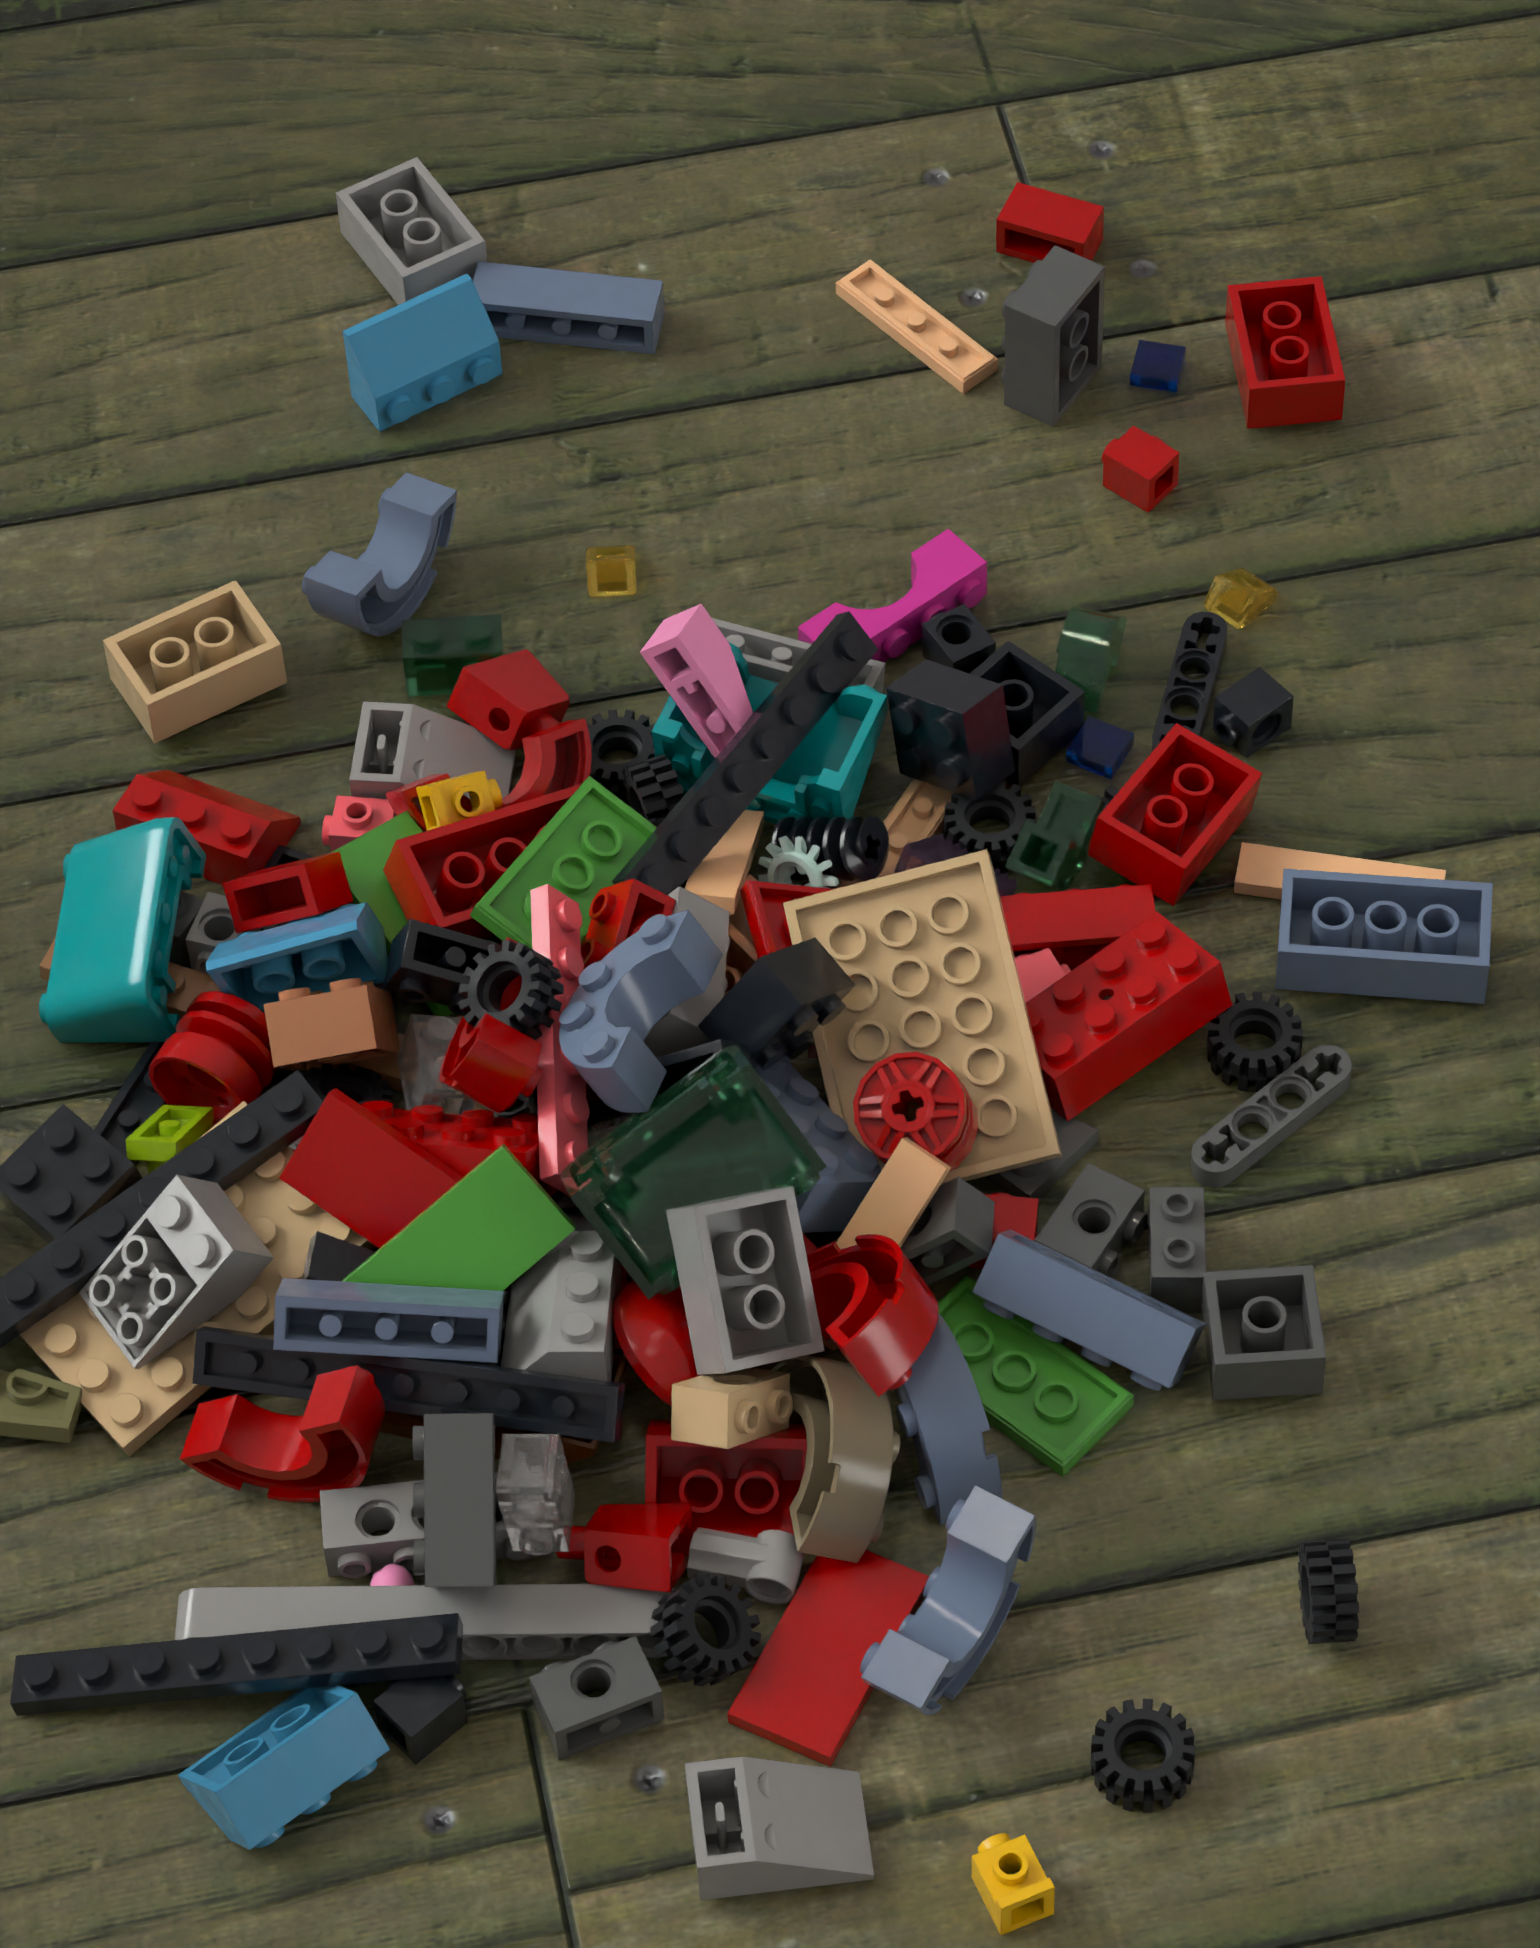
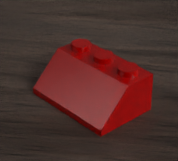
[112,770,301,885]
[645,1420,807,1538]

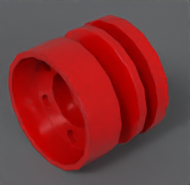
[148,991,280,1127]
[853,1052,978,1172]

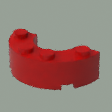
[385,718,592,832]
[439,937,544,1113]
[807,1234,939,1397]
[180,1365,385,1502]

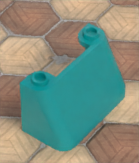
[651,643,888,824]
[39,817,206,1043]

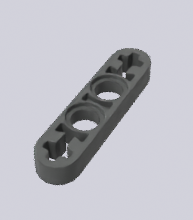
[1190,1045,1352,1188]

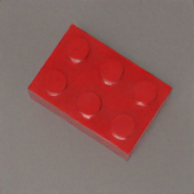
[1225,276,1345,429]
[1087,723,1263,906]

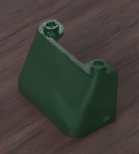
[560,1045,827,1300]

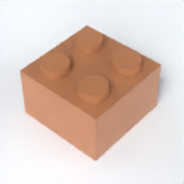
[264,978,401,1072]

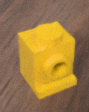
[416,771,503,831]
[971,1833,1055,1935]

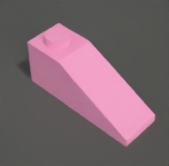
[640,604,753,758]

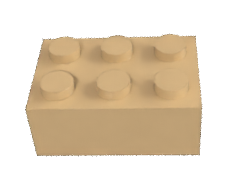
[103,580,287,744]

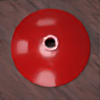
[613,1278,703,1407]

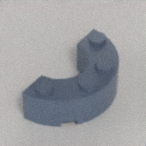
[302,472,457,637]
[559,910,723,1113]
[893,1314,1002,1525]
[860,1485,1036,1716]

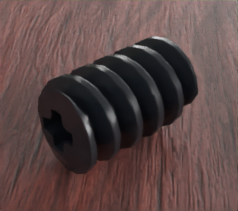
[772,816,889,881]

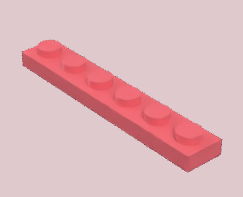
[530,884,591,1198]

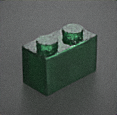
[402,614,505,697]

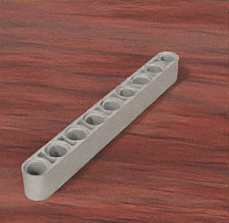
[175,1584,674,1660]

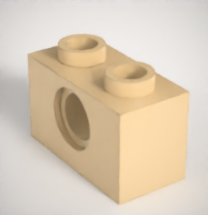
[671,1367,793,1449]

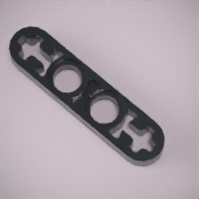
[1152,611,1227,751]

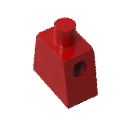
[447,649,570,751]
[556,1503,692,1592]

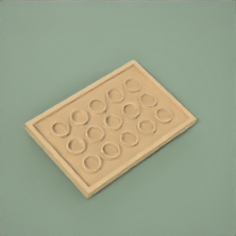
[783,849,1062,1185]
[19,1101,376,1457]

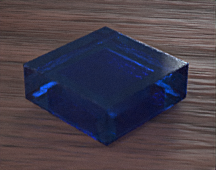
[1130,340,1186,392]
[1066,716,1134,779]

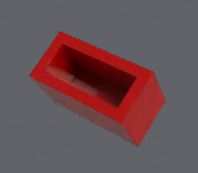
[996,182,1104,263]
[222,851,353,933]

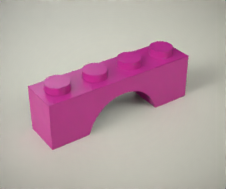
[798,529,987,662]

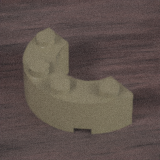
[771,1355,900,1563]

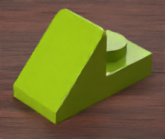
[125,1105,214,1174]

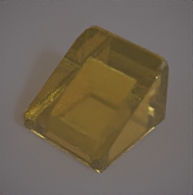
[586,545,637,597]
[1204,568,1279,629]

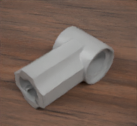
[687,1527,805,1605]

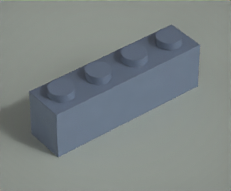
[473,261,665,354]
[972,1229,1206,1391]
[273,1278,504,1363]

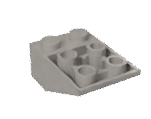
[349,702,517,799]
[79,1175,274,1369]
[685,1756,874,1900]

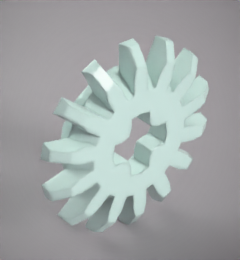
[758,836,839,889]

